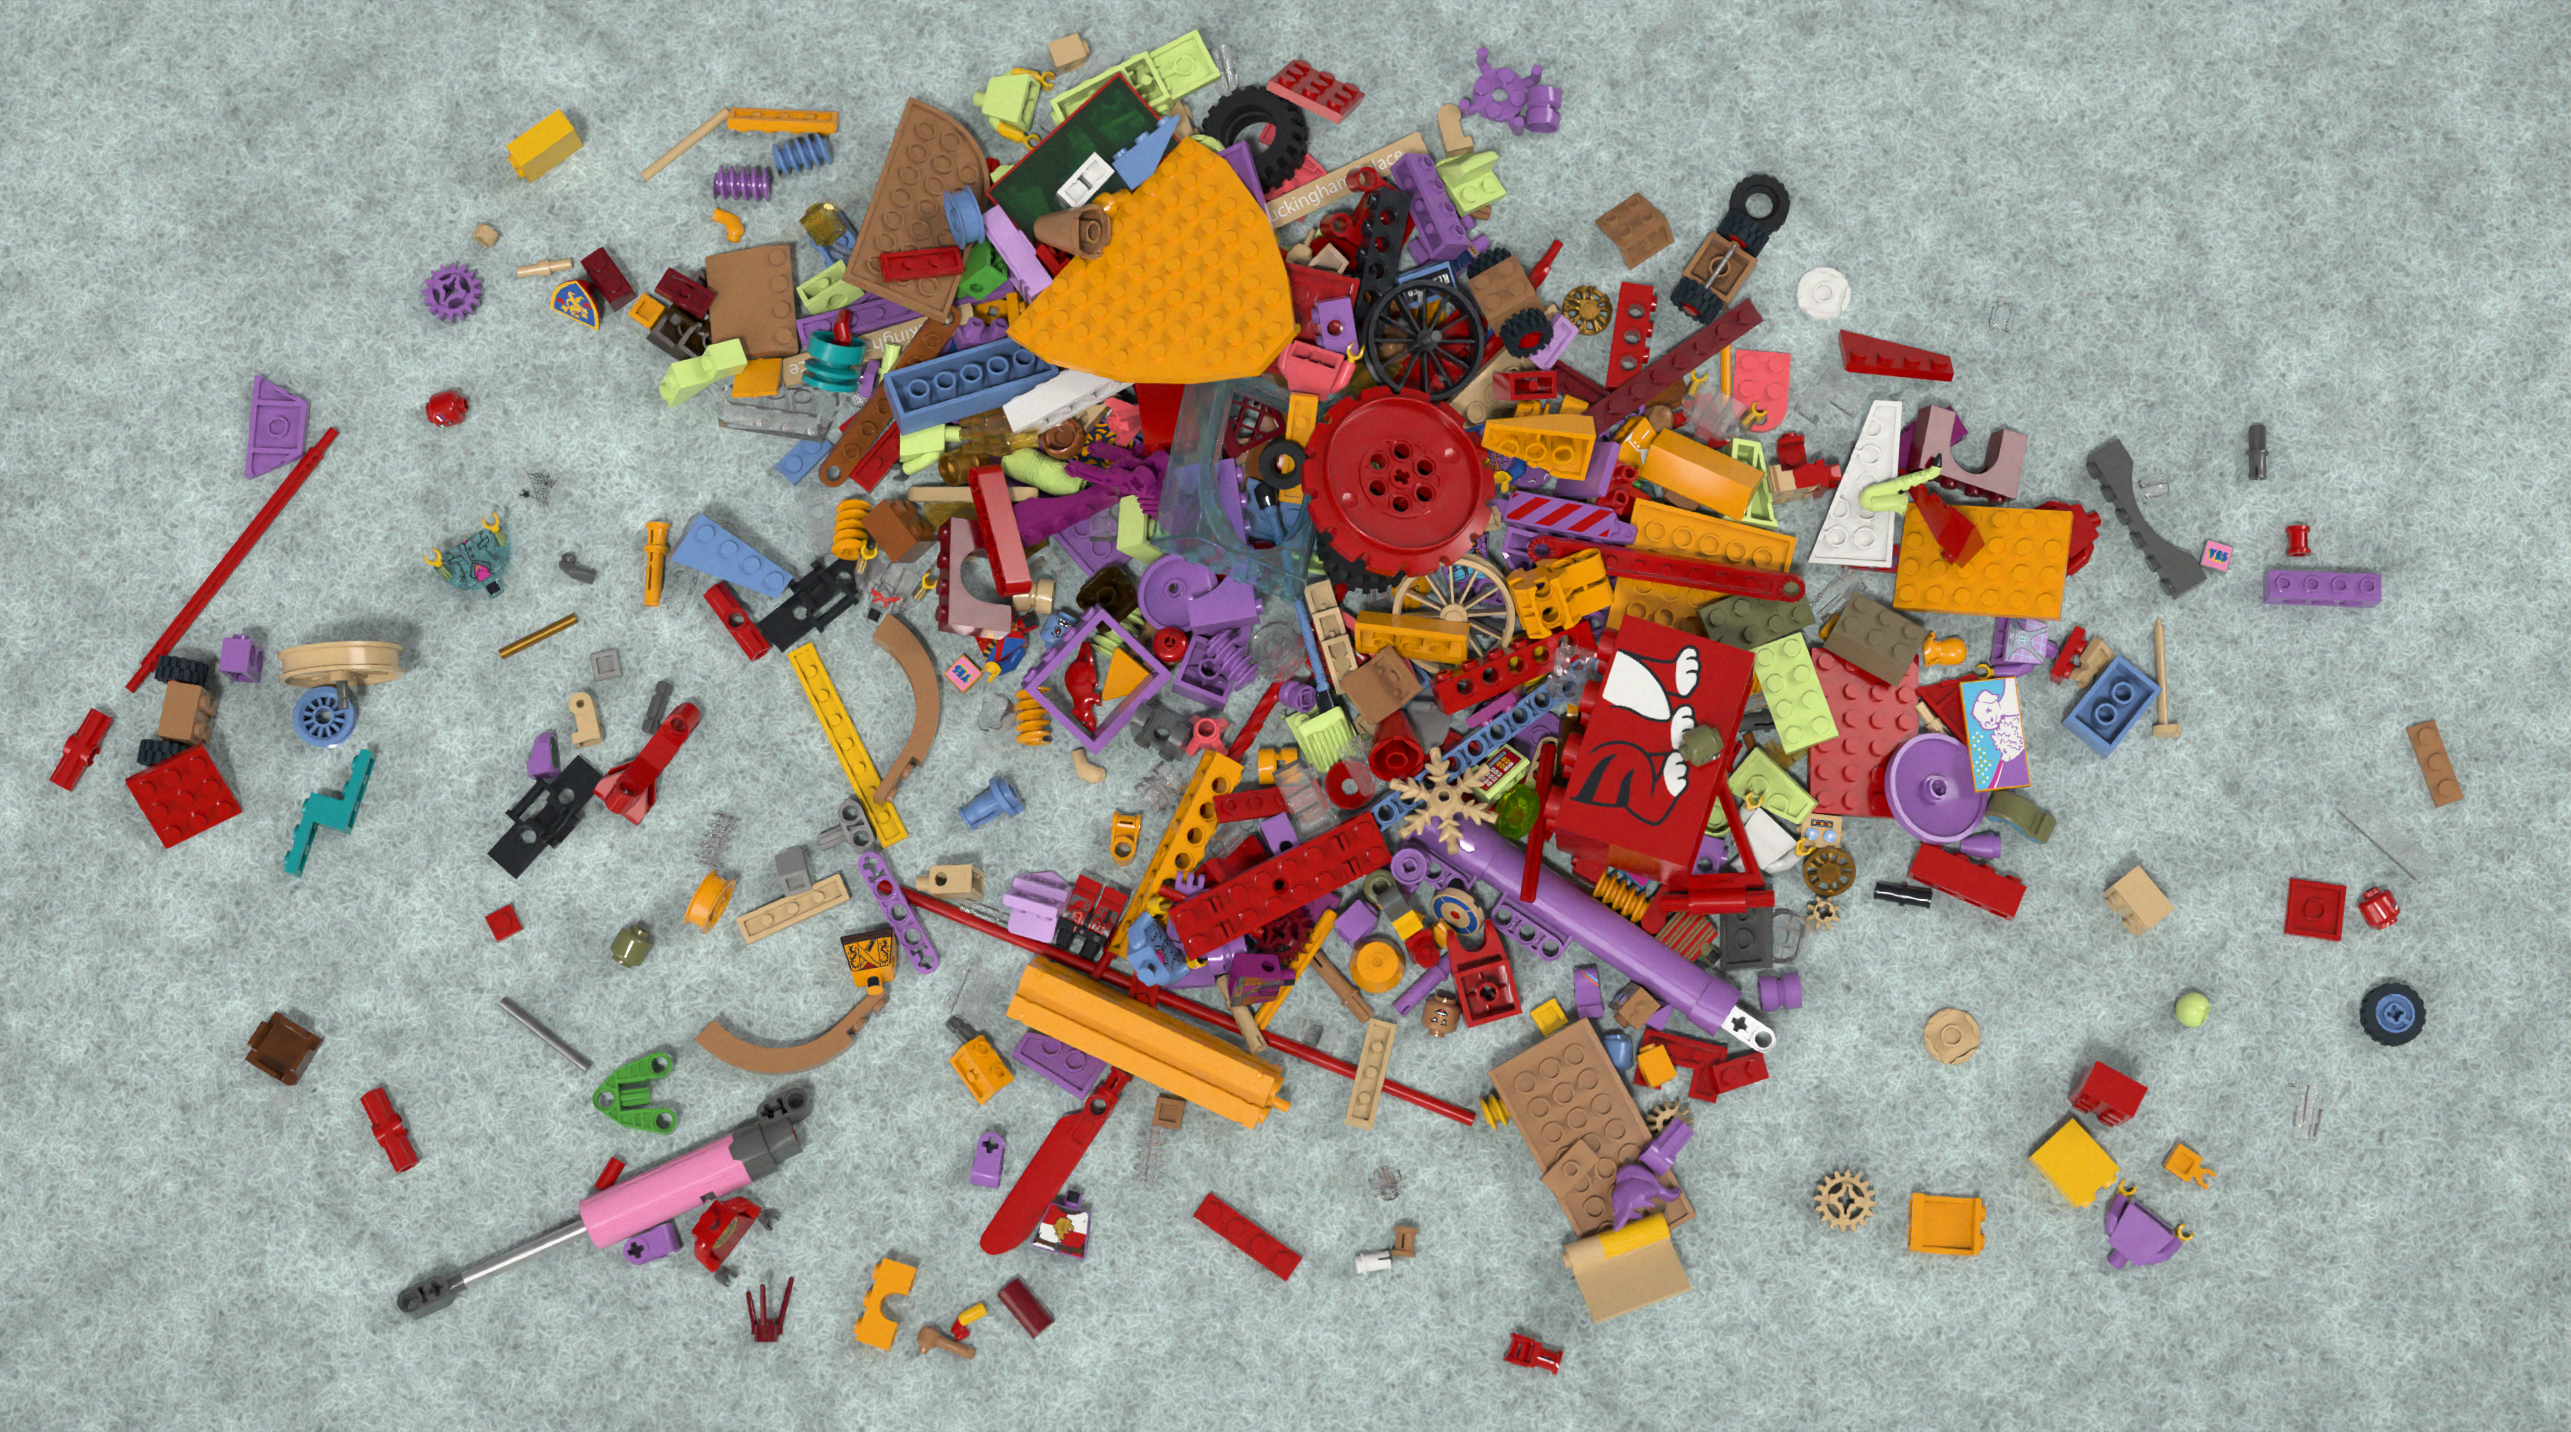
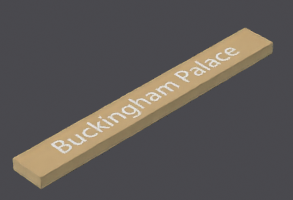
[1266,131,1430,230]
[778,303,975,391]

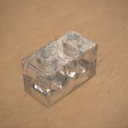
[1545,642,1599,706]

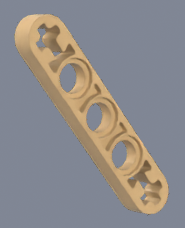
[908,487,1039,503]

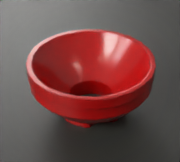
[1325,759,1376,810]

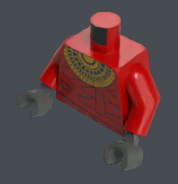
[691,1196,779,1287]

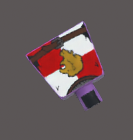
[1032,1190,1090,1261]

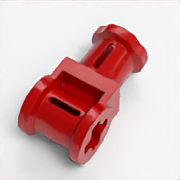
[1502,1333,1564,1376]

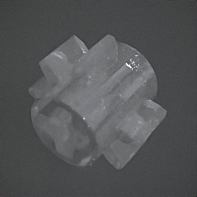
[1368,1166,1405,1201]

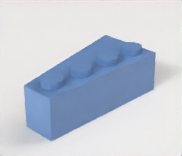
[667,511,793,599]

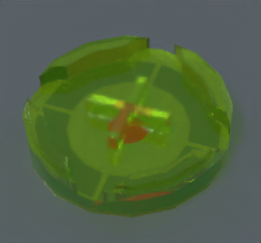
[1495,784,1540,840]

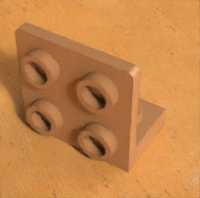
[1595,192,1674,271]

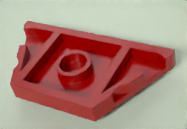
[1915,674,1980,748]

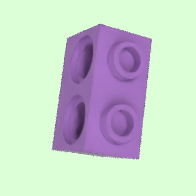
[219,634,264,683]
[1334,899,1378,950]

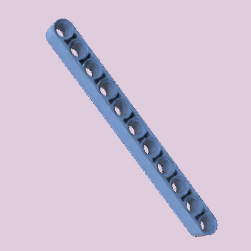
[1353,655,1599,833]

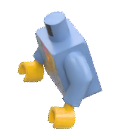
[1126,897,1208,986]

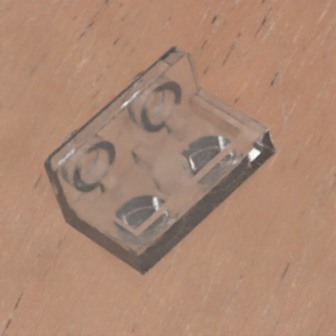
[1336,732,1392,796]

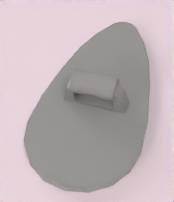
[1405,674,1452,755]

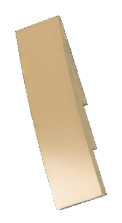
[1302,579,1358,695]

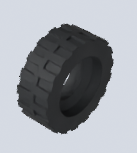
[1729,174,1790,235]

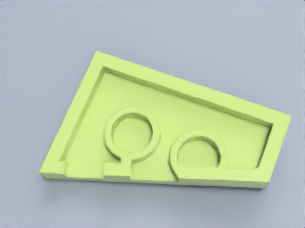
[1728,747,1819,824]

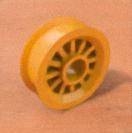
[684,869,736,934]

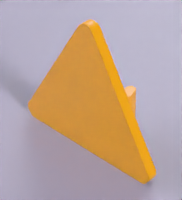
[1101,647,1150,701]

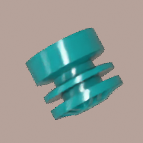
[802,330,867,393]

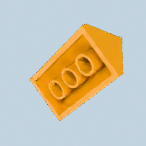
[1640,428,1765,522]
[1355,610,1471,665]

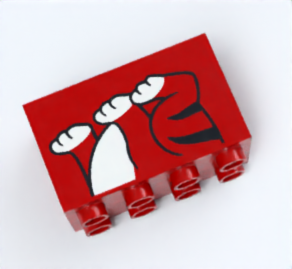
[1543,614,1756,890]

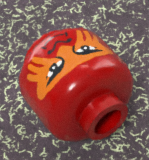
[1152,627,1188,665]

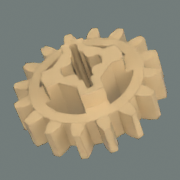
[1813,1170,1876,1233]

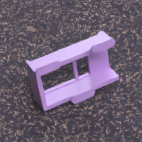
[981,204,1053,305]

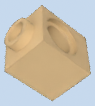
[1047,32,1091,76]

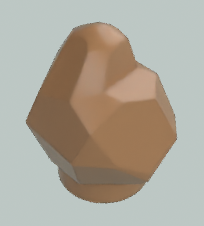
[1643,405,1674,435]

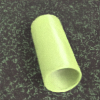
[1000,440,1087,498]

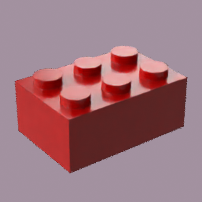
[2067,1060,2148,1128]

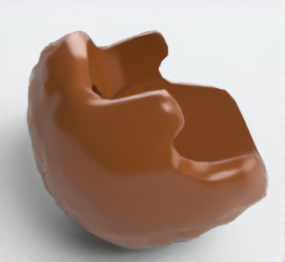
[1040,418,1085,460]

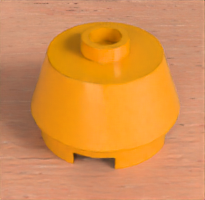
[1349,937,1405,993]

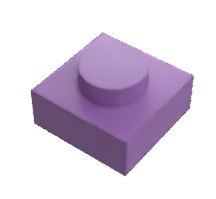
[858,359,880,398]

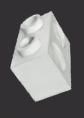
[1056,152,1115,208]

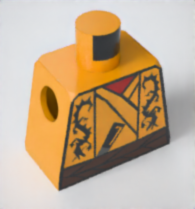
[840,927,898,995]

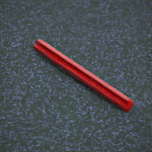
[1520,743,1557,903]

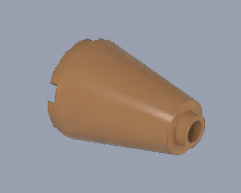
[1034,204,1111,260]

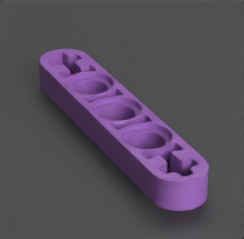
[858,851,940,974]

